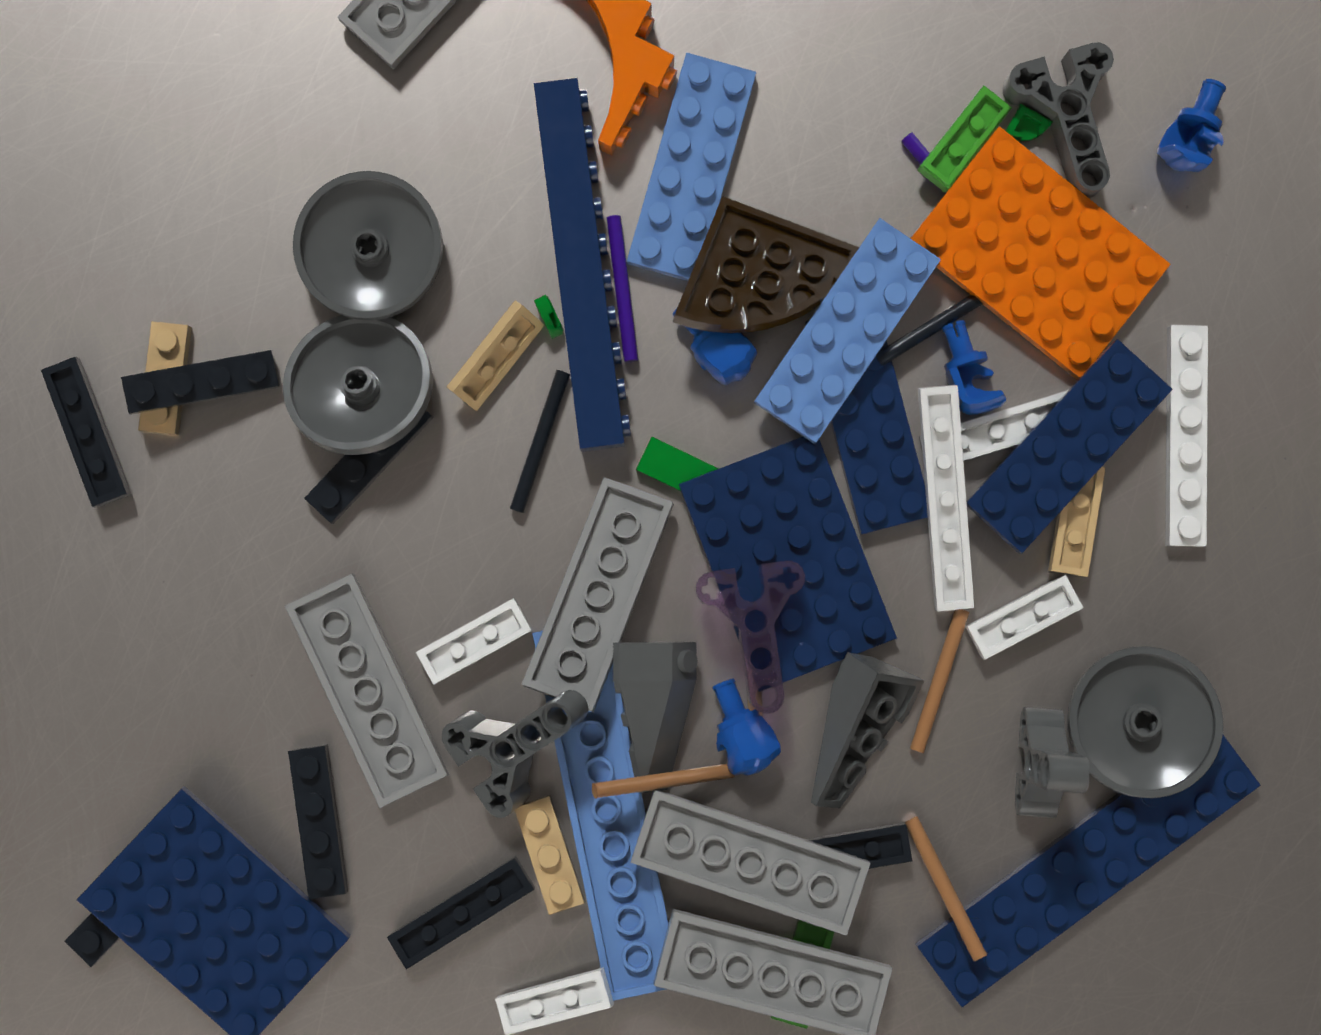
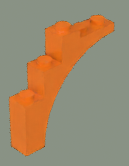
[586,0,678,156]

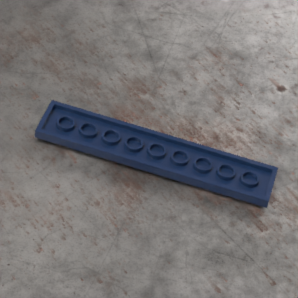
[915,735,1261,1007]

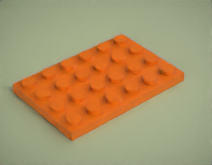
[910,126,1171,380]

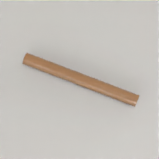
[910,609,970,753]
[592,764,735,798]
[904,816,987,961]

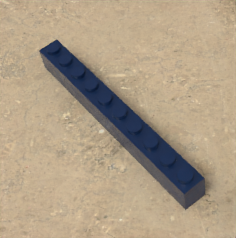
[534,78,631,452]

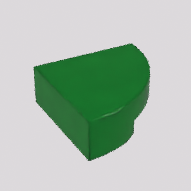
[1005,104,1053,143]
[534,295,564,339]

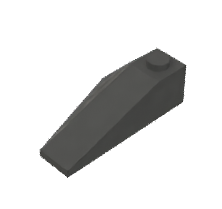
[613,641,698,793]
[811,652,924,808]

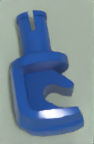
[1157,79,1226,172]
[673,308,757,385]
[942,320,1006,415]
[712,678,781,776]

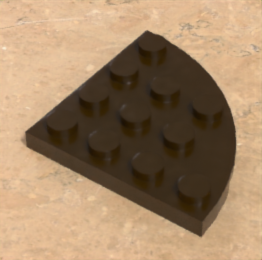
[673,196,859,333]

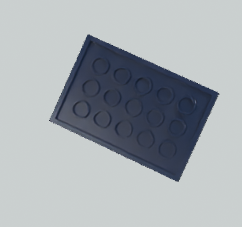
[679,437,897,692]
[76,786,351,1035]

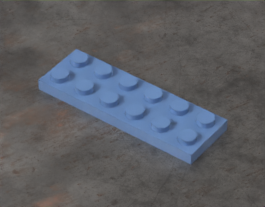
[627,52,756,281]
[754,218,941,444]

